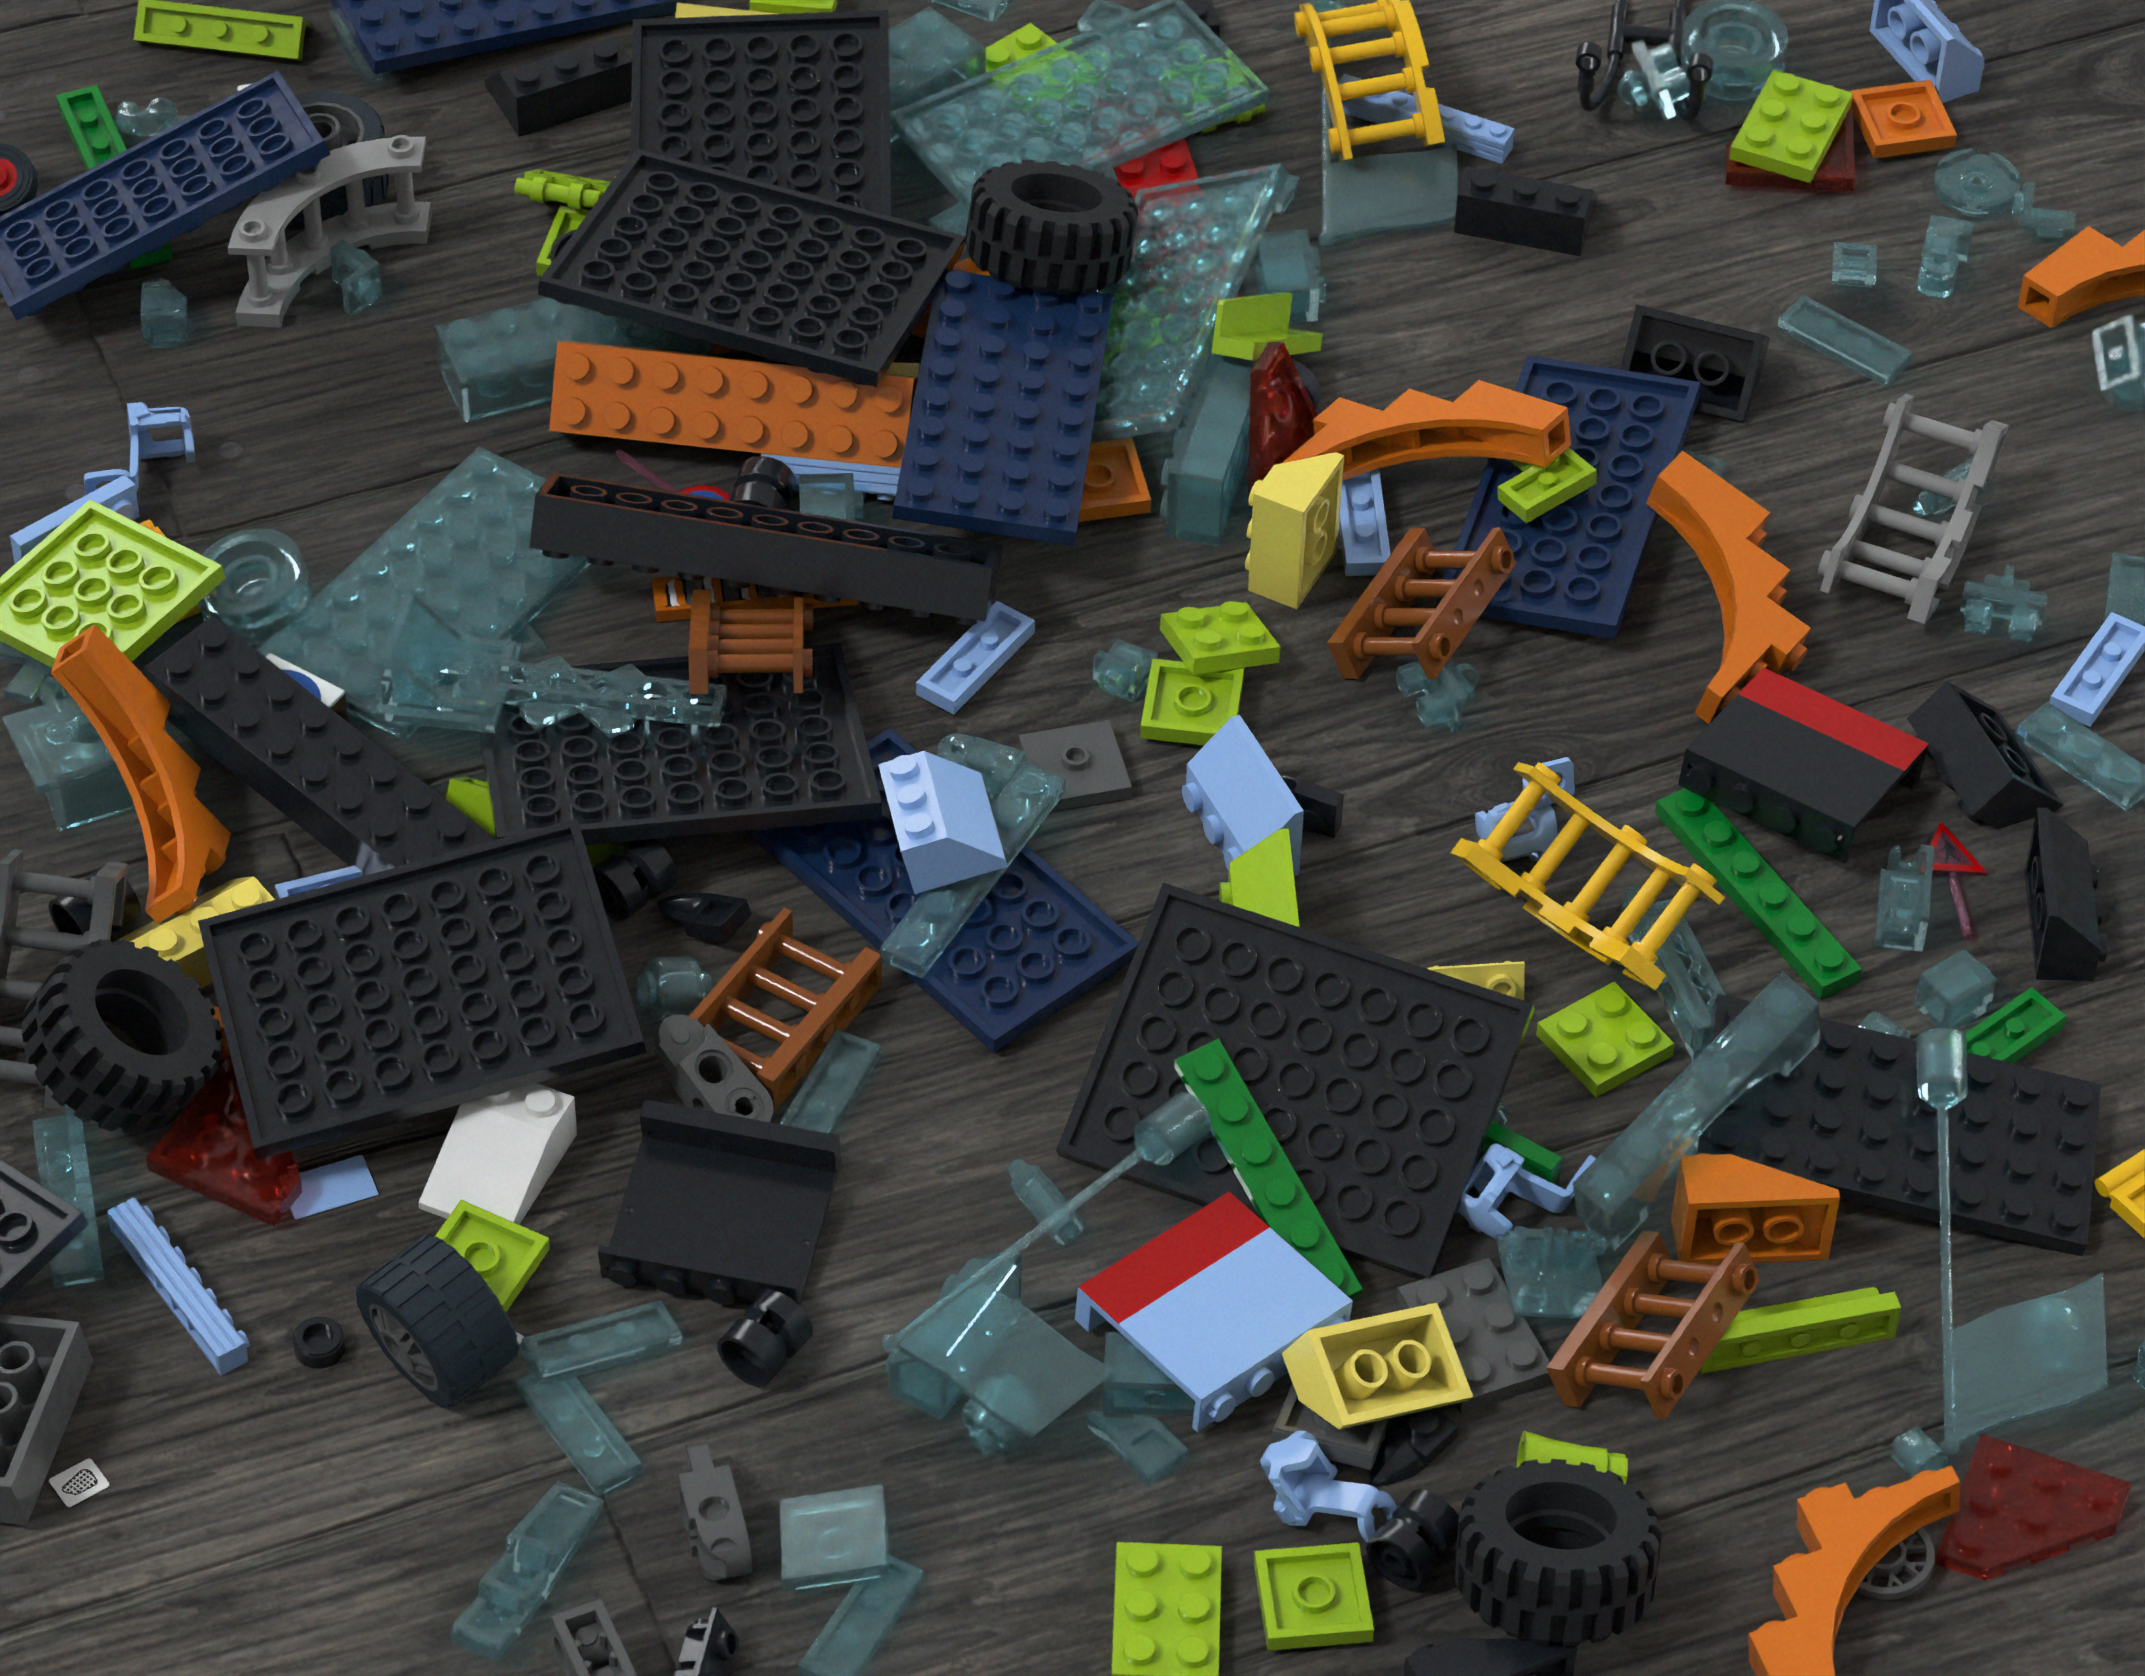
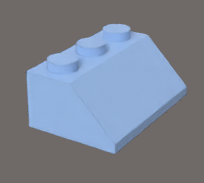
[1870,0,1985,103]
[1182,715,1304,876]
[878,751,1008,894]

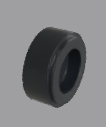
[293,1317,345,1369]

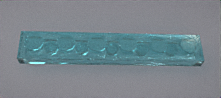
[880,762,1066,979]

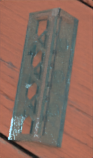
[1621,884,1726,1061]
[32,1104,105,1288]

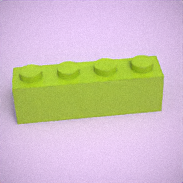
[1219,829,1300,927]

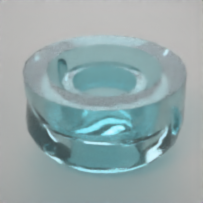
[1680,0,1788,101]
[197,528,313,645]

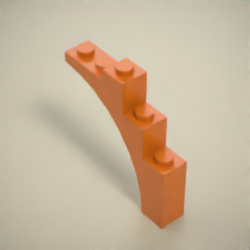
[2018,226,2145,329]
[1282,380,1571,482]
[1646,450,1811,724]
[51,624,231,924]
[1748,1465,1960,1676]

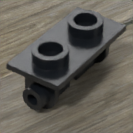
[674,1607,739,1676]

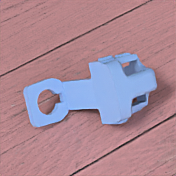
[84,402,195,495]
[1475,757,1575,862]
[1458,1144,1596,1242]
[1260,1431,1397,1543]

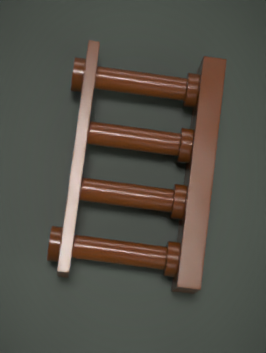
[1327,528,1517,680]
[688,589,813,694]
[685,907,882,1113]
[1546,1230,1760,1420]

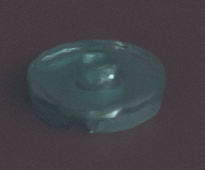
[1933,149,2020,217]

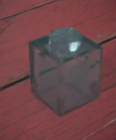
[1914,949,1997,1035]

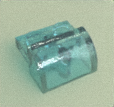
[2091,314,2145,412]

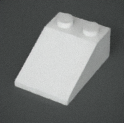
[419,1083,577,1224]

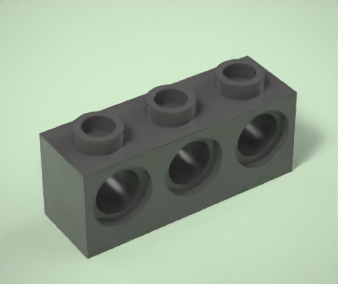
[551,1599,637,1676]

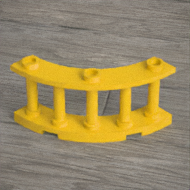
[1294,0,1445,162]
[1450,762,1725,990]

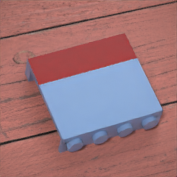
[1075,1192,1353,1432]

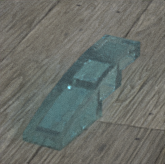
[450,1481,604,1662]

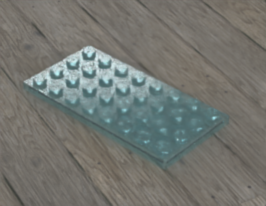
[890,0,1269,212]
[1091,163,1289,443]
[257,446,591,741]

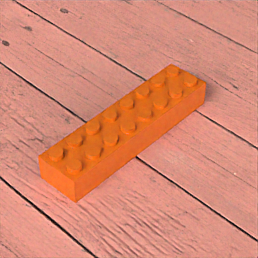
[549,340,918,468]

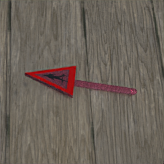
[1918,821,1988,940]

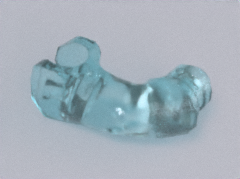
[114,97,177,136]

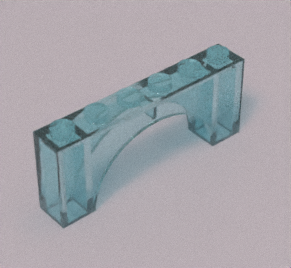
[1573,971,1820,1251]

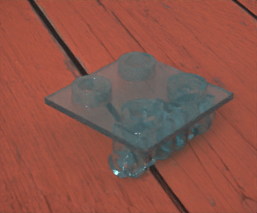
[1495,1226,1606,1319]

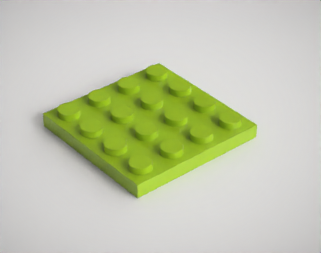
[0,499,226,668]

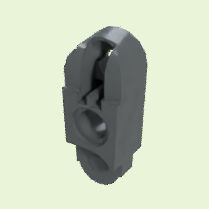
[654,1015,774,1122]
[677,1442,753,1581]

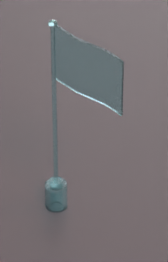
[1305,0,1458,247]
[1916,1028,2108,1455]
[882,1092,1211,1437]

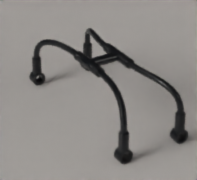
[1575,0,1713,122]

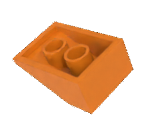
[1671,1154,1840,1265]

